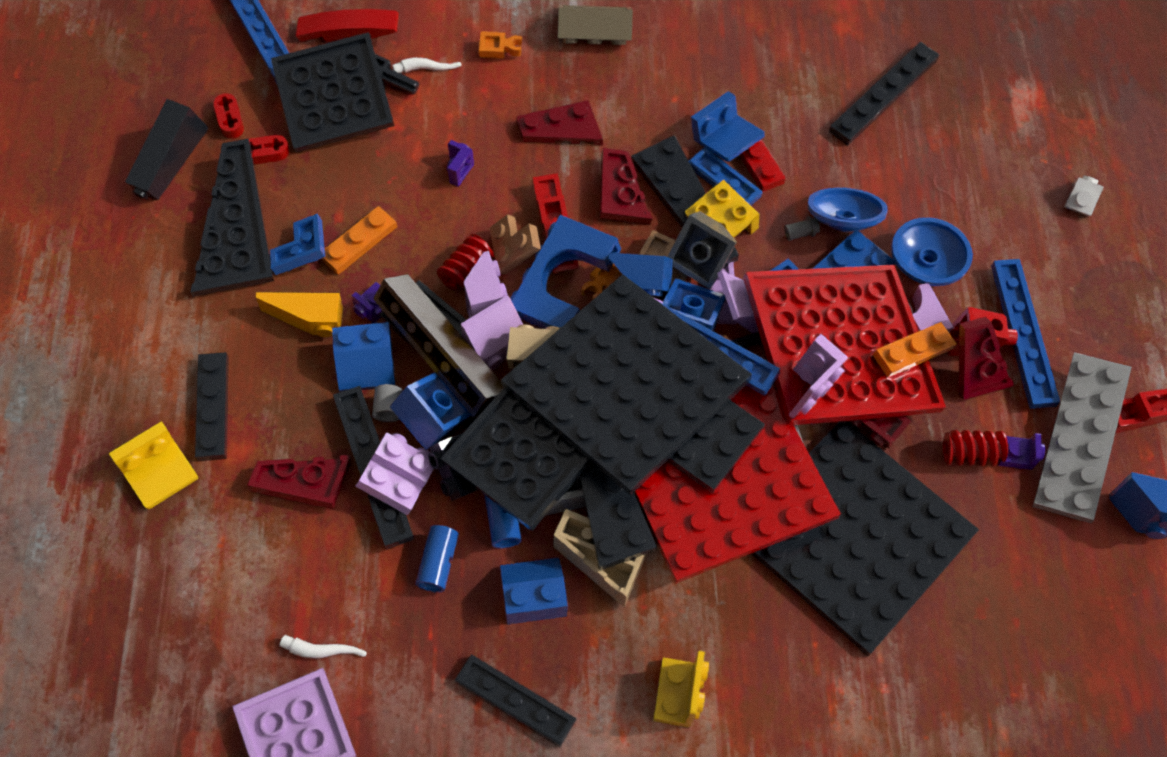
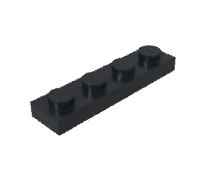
[195,352,229,461]

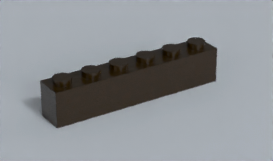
[373,274,504,417]

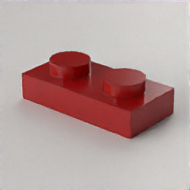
[739,140,786,192]

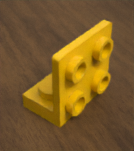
[685,180,759,238]
[109,421,198,510]
[653,651,709,728]

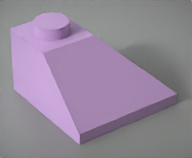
[717,271,758,333]

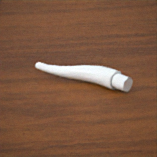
[392,58,461,73]
[280,635,367,658]

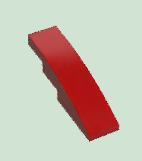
[296,9,399,43]
[532,173,579,274]
[1115,389,1167,434]

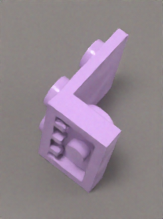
[789,334,848,419]

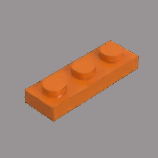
[321,206,397,275]
[873,322,957,378]

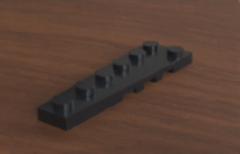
[631,135,739,268]
[580,462,657,571]

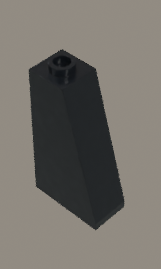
[125,99,209,200]

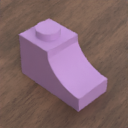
[912,283,953,334]

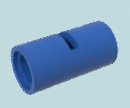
[484,495,521,548]
[415,525,459,592]

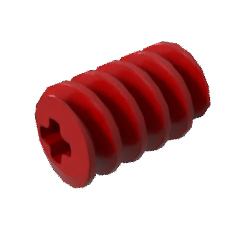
[436,233,495,290]
[942,430,1008,466]

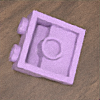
[356,432,434,515]

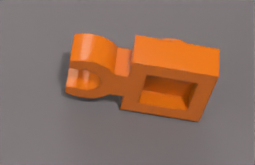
[479,31,522,58]
[581,264,622,300]

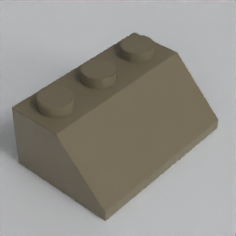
[558,5,633,45]

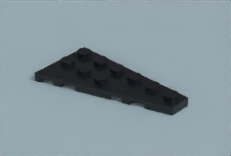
[190,139,274,297]

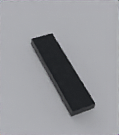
[454,654,577,748]

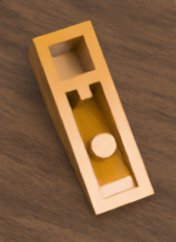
[256,292,343,337]

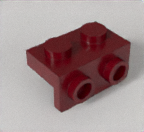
[848,416,911,449]

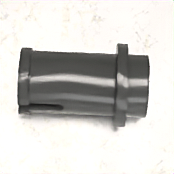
[784,216,820,241]

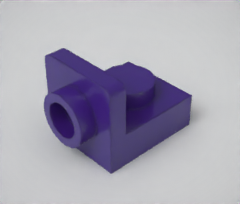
[447,140,474,187]
[351,282,383,324]
[998,433,1045,470]

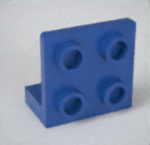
[691,91,765,162]

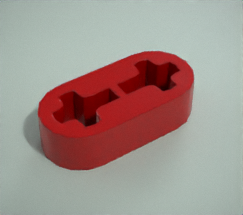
[214,93,244,139]
[249,135,290,165]

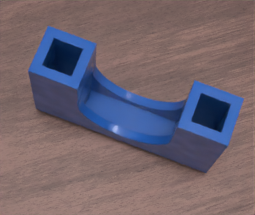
[510,215,621,329]

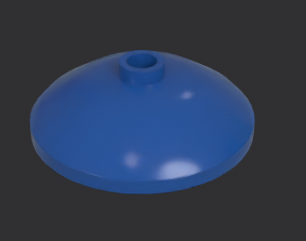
[807,188,888,232]
[891,217,973,286]

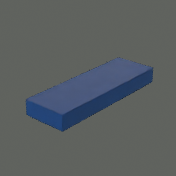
[689,147,763,206]

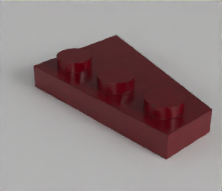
[516,100,603,145]
[599,148,653,224]
[958,317,1014,400]
[247,455,351,509]

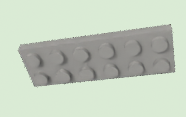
[1033,352,1132,524]

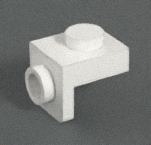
[1065,176,1103,216]

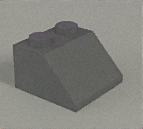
[668,211,737,289]

